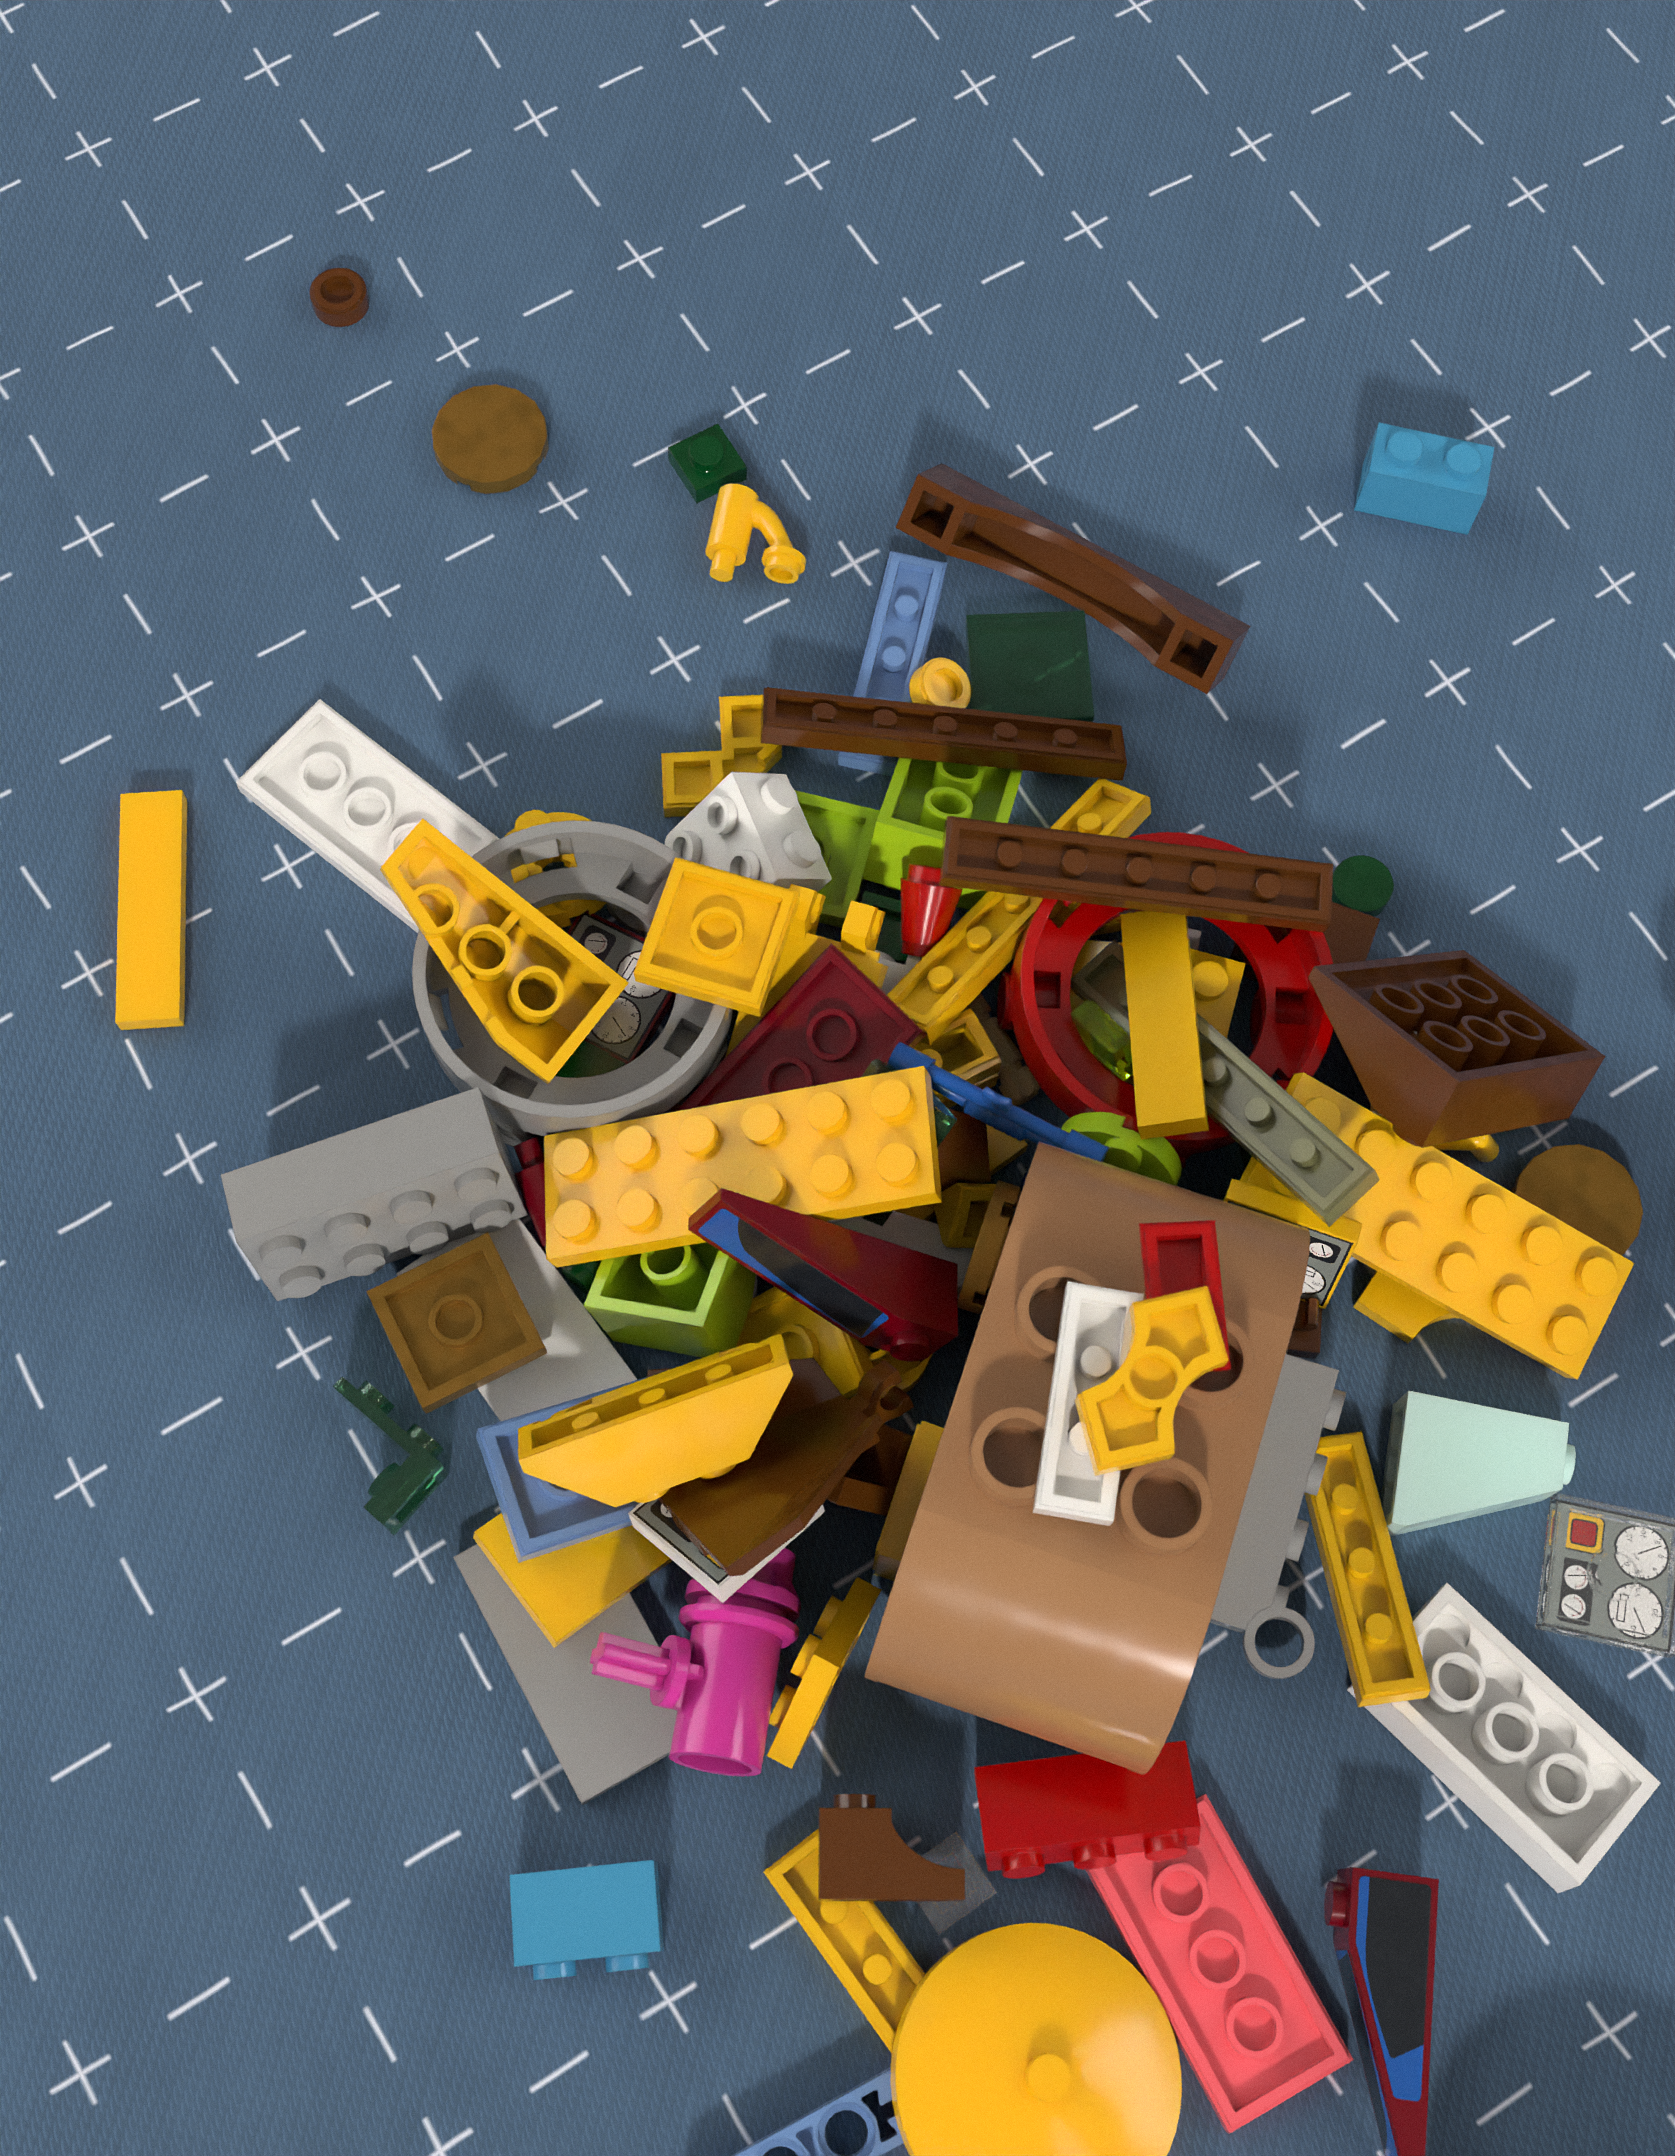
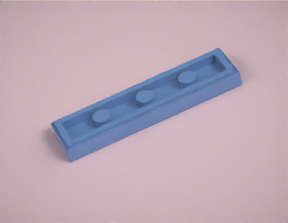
[838,551,948,777]

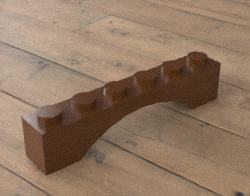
[896,463,1251,694]

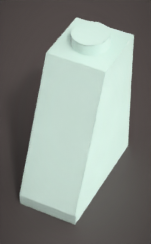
[1381,1391,1576,1536]

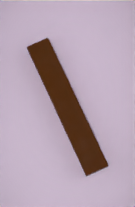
[760,687,1127,781]
[939,816,1333,932]

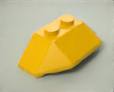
[518,1334,793,1507]

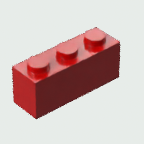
[974,1740,1201,1879]

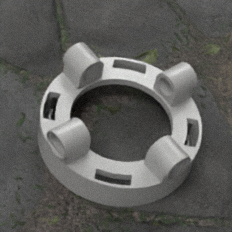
[412,820,733,1147]

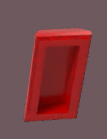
[1138,1220,1231,1371]

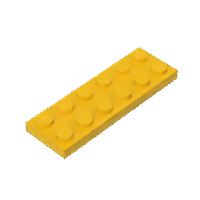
[544,1066,942,1268]
[1240,1072,1634,1380]

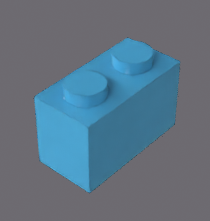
[1354,422,1495,535]
[509,1860,664,1980]

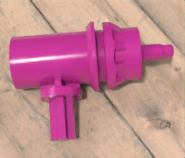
[590,1548,801,1776]

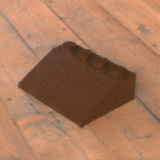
[1308,950,1606,1148]

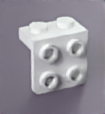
[665,772,832,892]

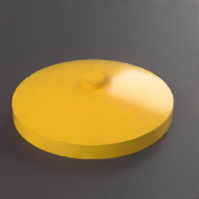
[890,1923,1182,2156]

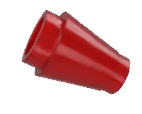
[900,864,963,957]

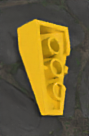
[380,818,629,1085]

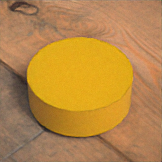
[909,658,971,708]

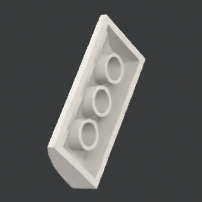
[1347,1583,1660,1893]

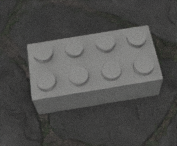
[221,1087,528,1302]

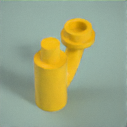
[705,484,806,584]

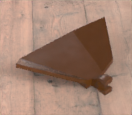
[647,1358,914,1576]

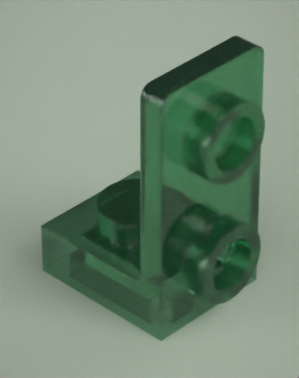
[332,1376,449,1536]

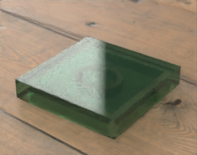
[965,611,1094,722]

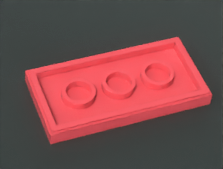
[1086,1794,1354,2133]

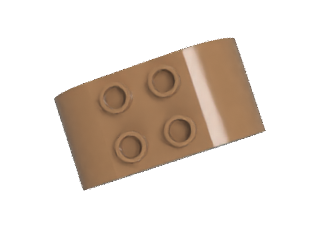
[864,1142,1310,1775]

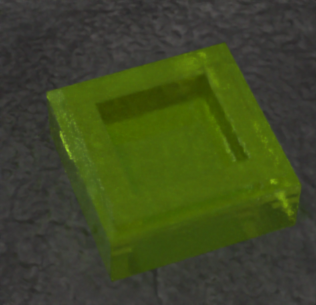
[1070,999,1133,1081]

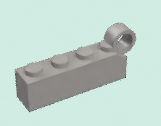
[1210,1354,1346,1679]

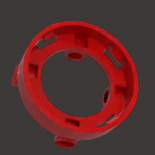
[997,832,1333,1169]

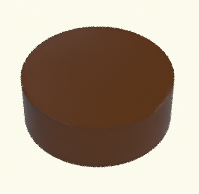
[310,268,369,327]

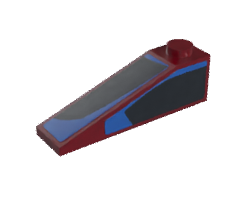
[688,1188,958,1362]
[1324,1867,1439,2156]

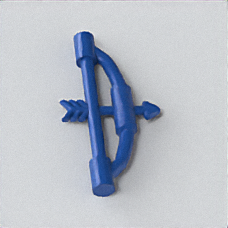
[888,1042,1109,1162]

